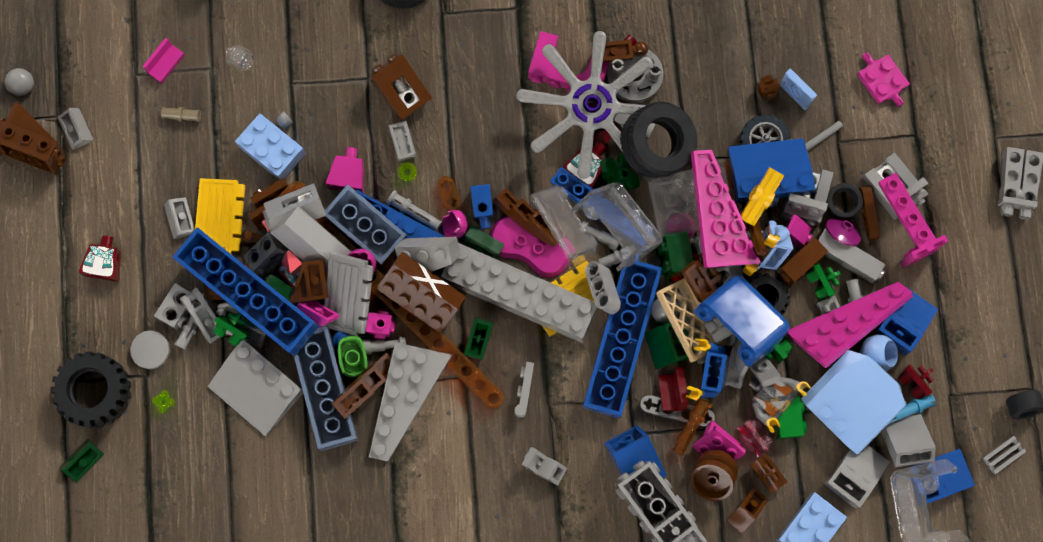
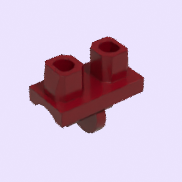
[899,364,934,399]

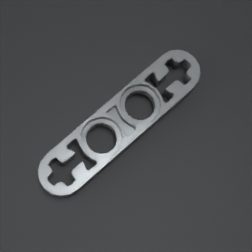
[640,395,715,427]

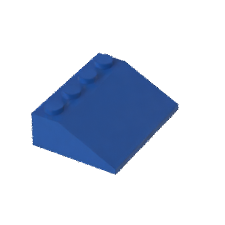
[728,138,815,203]

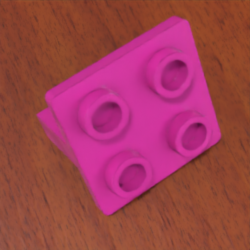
[692,420,746,461]

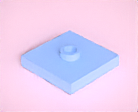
[780,68,817,111]

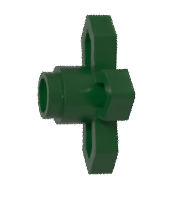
[600,152,640,197]

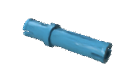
[888,395,936,425]

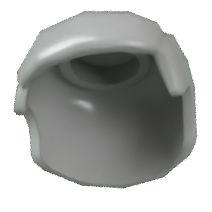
[4,68,34,97]
[651,294,680,324]

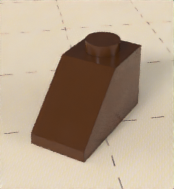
[727,487,769,533]

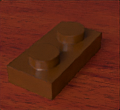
[250,179,290,208]

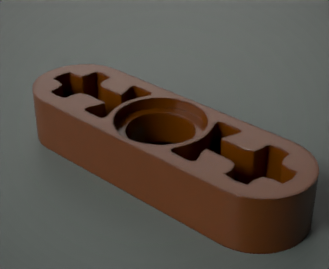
[859,186,879,240]

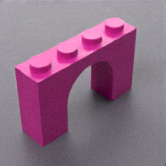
[528,31,609,92]

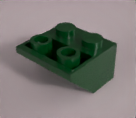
[655,231,694,280]
[644,323,694,370]

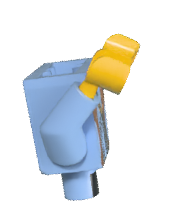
[742,221,793,276]

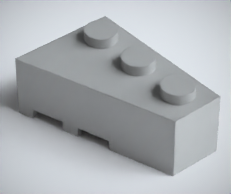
[395,237,460,272]

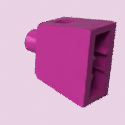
[326,147,364,193]

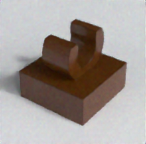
[248,205,265,231]

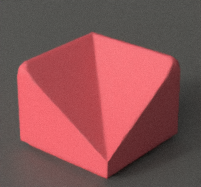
[281,250,302,277]

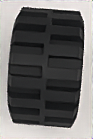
[747,273,790,315]

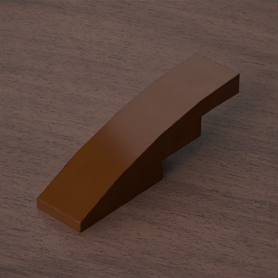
[492,188,565,247]
[332,353,391,419]

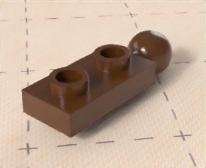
[603,40,649,63]

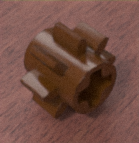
[757,75,780,100]

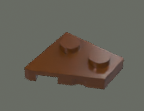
[290,259,329,303]

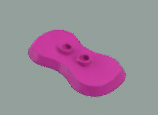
[489,215,571,278]

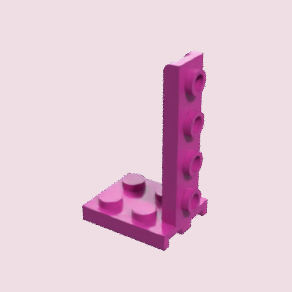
[878,173,948,268]

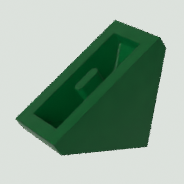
[464,317,493,360]

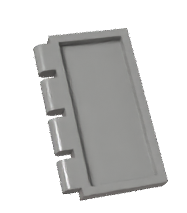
[322,252,374,336]

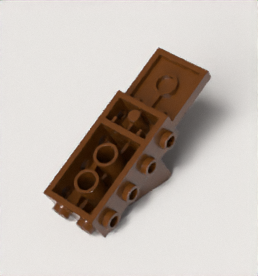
[0,102,66,175]

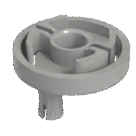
[607,50,663,103]

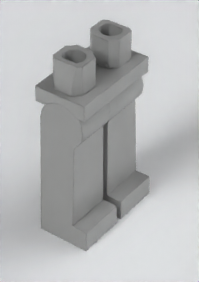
[997,147,1043,220]

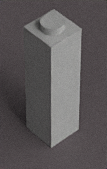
[818,229,885,284]

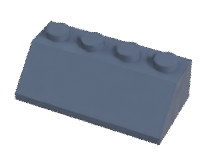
[324,184,406,264]

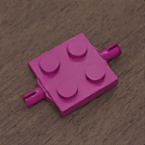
[857,52,910,107]

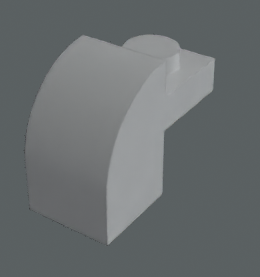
[522,447,567,486]

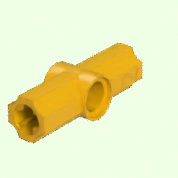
[740,167,784,226]

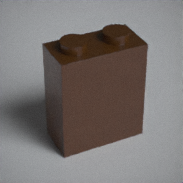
[776,237,828,288]

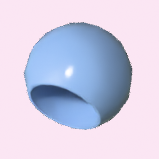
[859,334,898,372]

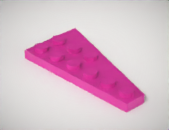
[691,150,761,268]
[787,282,913,368]

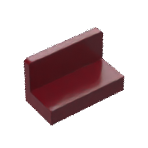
[658,367,689,412]

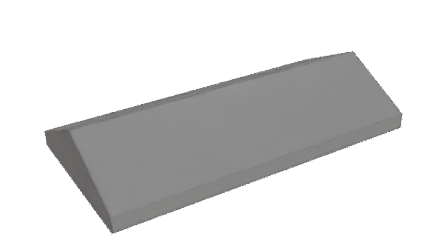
[270,205,351,281]

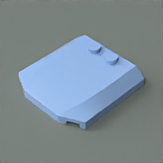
[801,350,907,454]

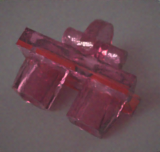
[737,419,773,457]

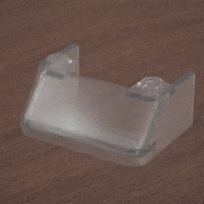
[571,182,663,271]
[530,185,598,271]
[890,459,970,542]

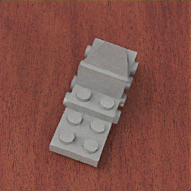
[615,460,707,542]

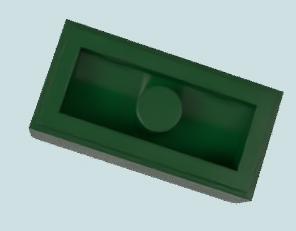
[463,226,504,260]
[60,439,104,483]

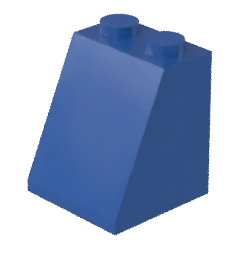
[604,425,667,478]

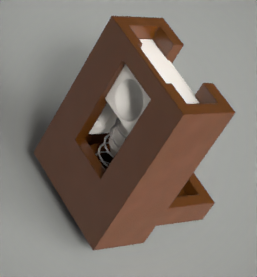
[369,53,432,120]

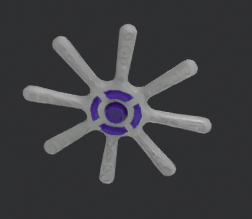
[516,31,653,179]

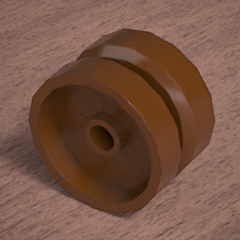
[690,449,738,501]

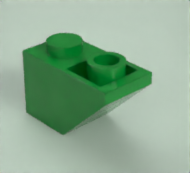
[776,397,807,439]

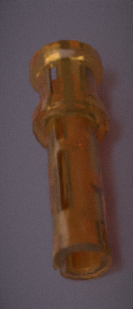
[673,397,713,455]

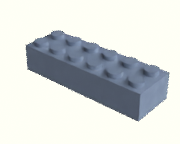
[294,326,359,451]

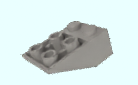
[823,445,890,509]

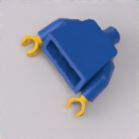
[686,339,729,400]

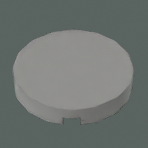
[130,331,170,370]

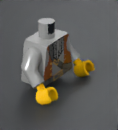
[749,377,811,433]

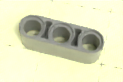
[585,261,621,314]

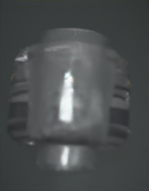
[226,44,254,72]

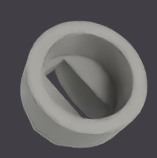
[277,111,293,128]

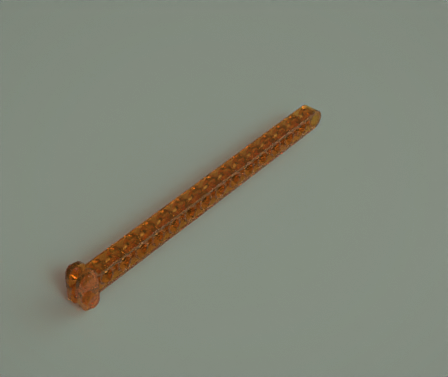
[277,181,504,409]

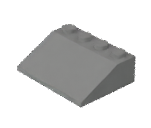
[207,340,304,436]

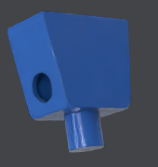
[471,184,493,229]

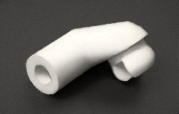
[216,302,239,316]

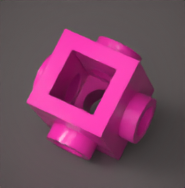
[366,311,396,340]

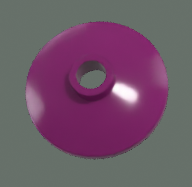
[826,218,861,246]

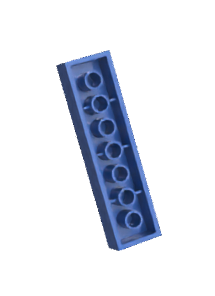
[172,227,319,356]
[583,257,662,419]

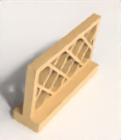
[656,278,728,363]

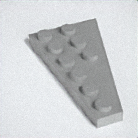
[369,342,453,461]

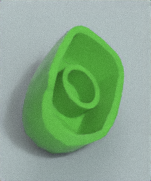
[338,336,367,377]

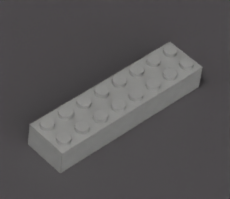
[441,243,598,343]

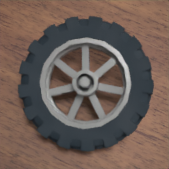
[739,114,791,145]

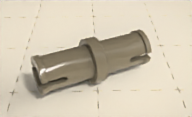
[161,107,201,122]

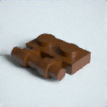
[681,253,724,303]

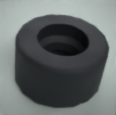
[1006,390,1043,420]

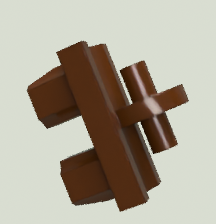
[750,453,788,494]

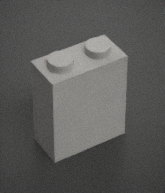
[882,414,936,467]

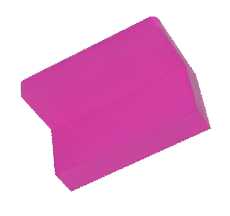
[143,38,185,84]

